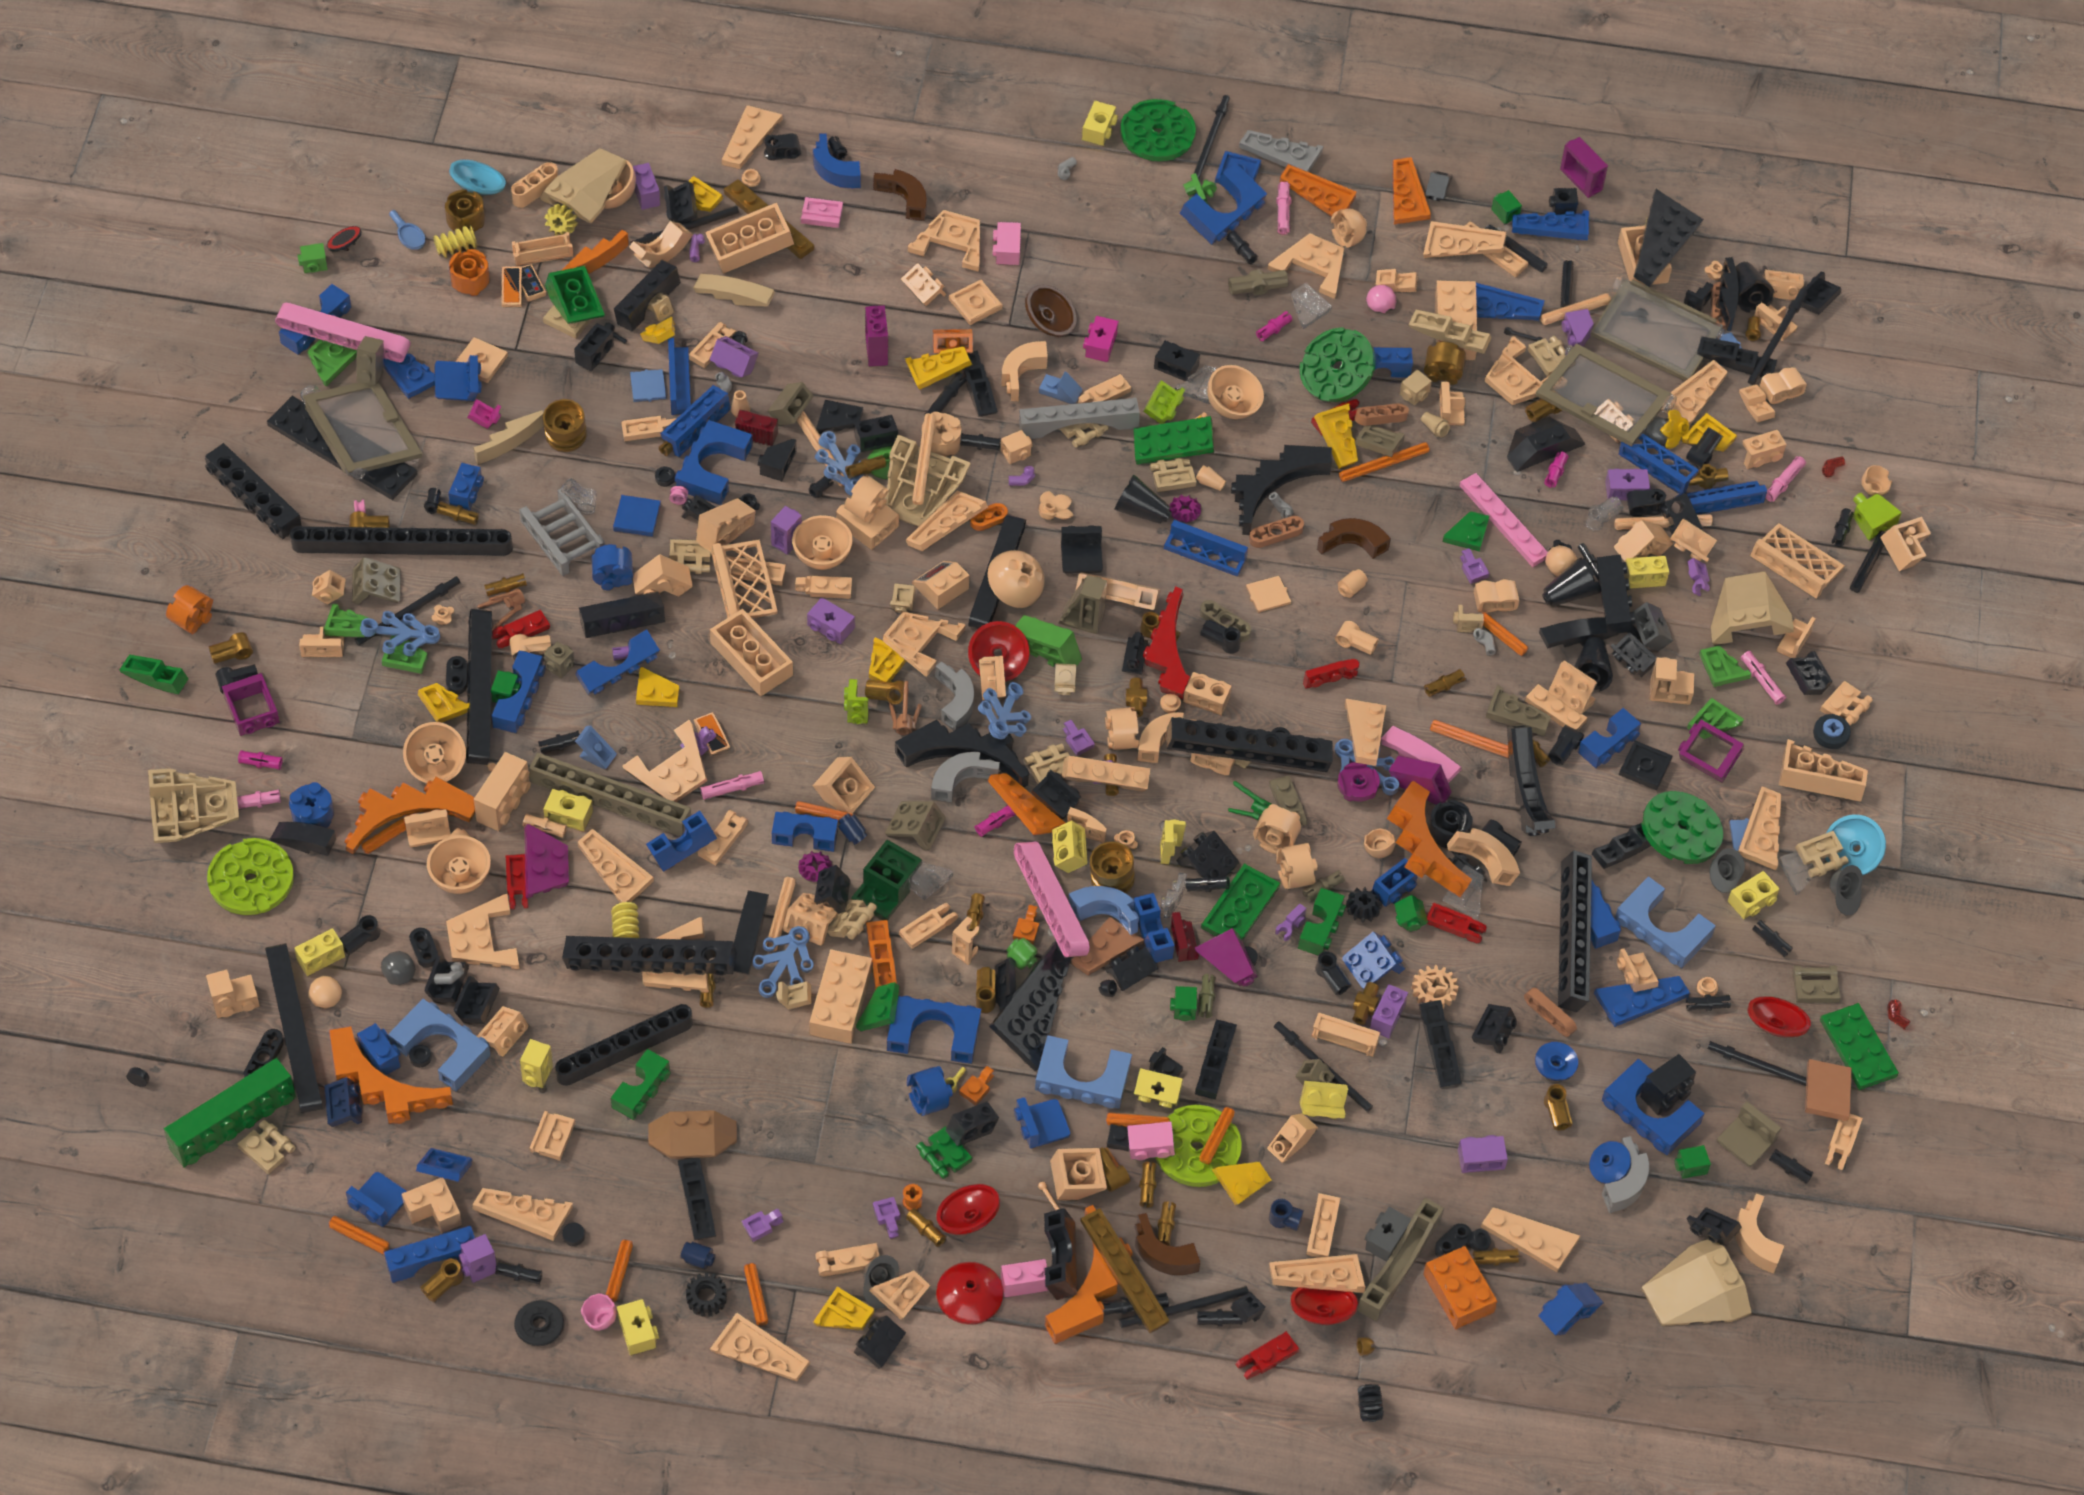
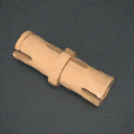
[522,813,567,838]

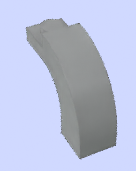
[935,661,974,731]
[931,752,1000,802]
[1602,1136,1649,1213]

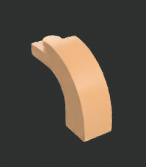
[629,221,693,268]
[1001,341,1047,401]
[1137,712,1197,763]
[1447,828,1520,886]
[1735,1193,1784,1274]

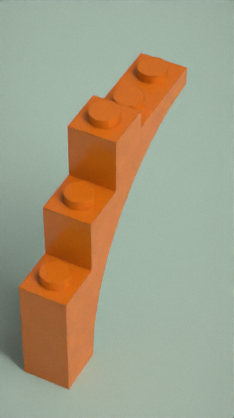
[344,776,475,855]
[1387,781,1472,898]
[329,1026,453,1124]
[1045,1205,1133,1344]

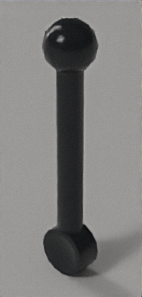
[1504,327,1543,342]

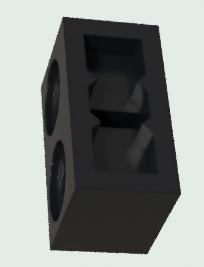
[574,323,614,372]
[854,415,899,452]
[1661,493,1703,535]
[945,1101,999,1147]

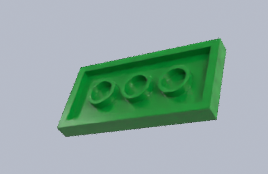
[1134,416,1214,465]
[1201,863,1281,941]
[1820,1003,1899,1090]

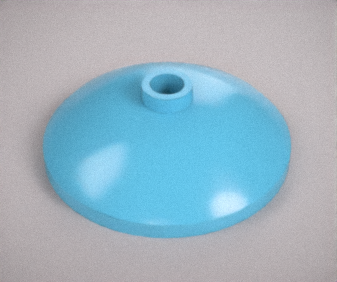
[449,160,506,195]
[1825,814,1886,876]

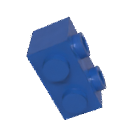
[448,463,484,511]
[1372,858,1418,907]
[357,1023,401,1076]

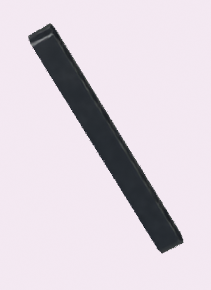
[290,526,513,556]

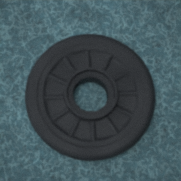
[514,1300,564,1346]

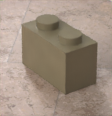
[357,336,384,385]
[767,382,814,425]

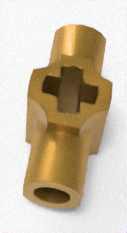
[1687,464,1729,490]
[1126,678,1147,717]
[1352,982,1379,1025]

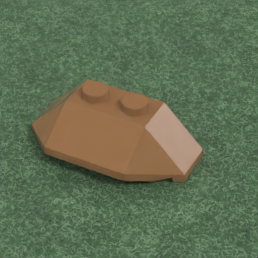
[648,1110,737,1159]

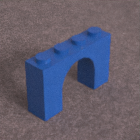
[1180,162,1267,245]
[675,420,753,505]
[887,996,981,1064]
[1601,1058,1704,1156]

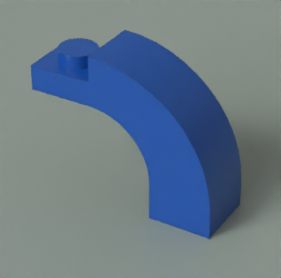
[813,133,861,188]

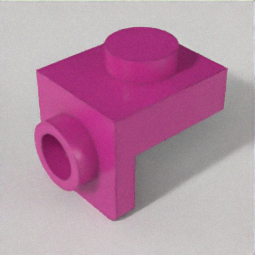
[467,399,501,429]

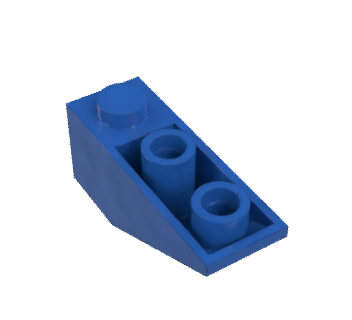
[1590,880,1621,949]

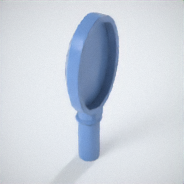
[389,210,425,250]

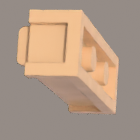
[512,232,573,266]
[1312,1012,1380,1057]

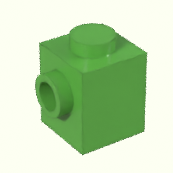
[297,243,328,273]

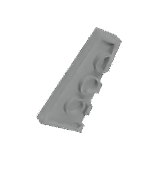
[1239,130,1324,172]

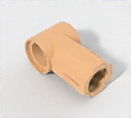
[1335,621,1379,655]
[510,634,551,661]

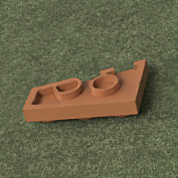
[1071,917,1144,976]

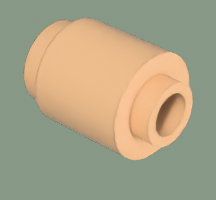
[1338,569,1368,598]

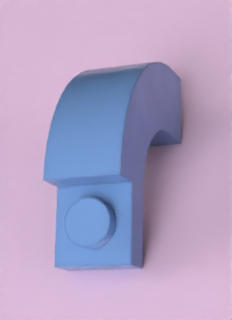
[1069,886,1139,935]

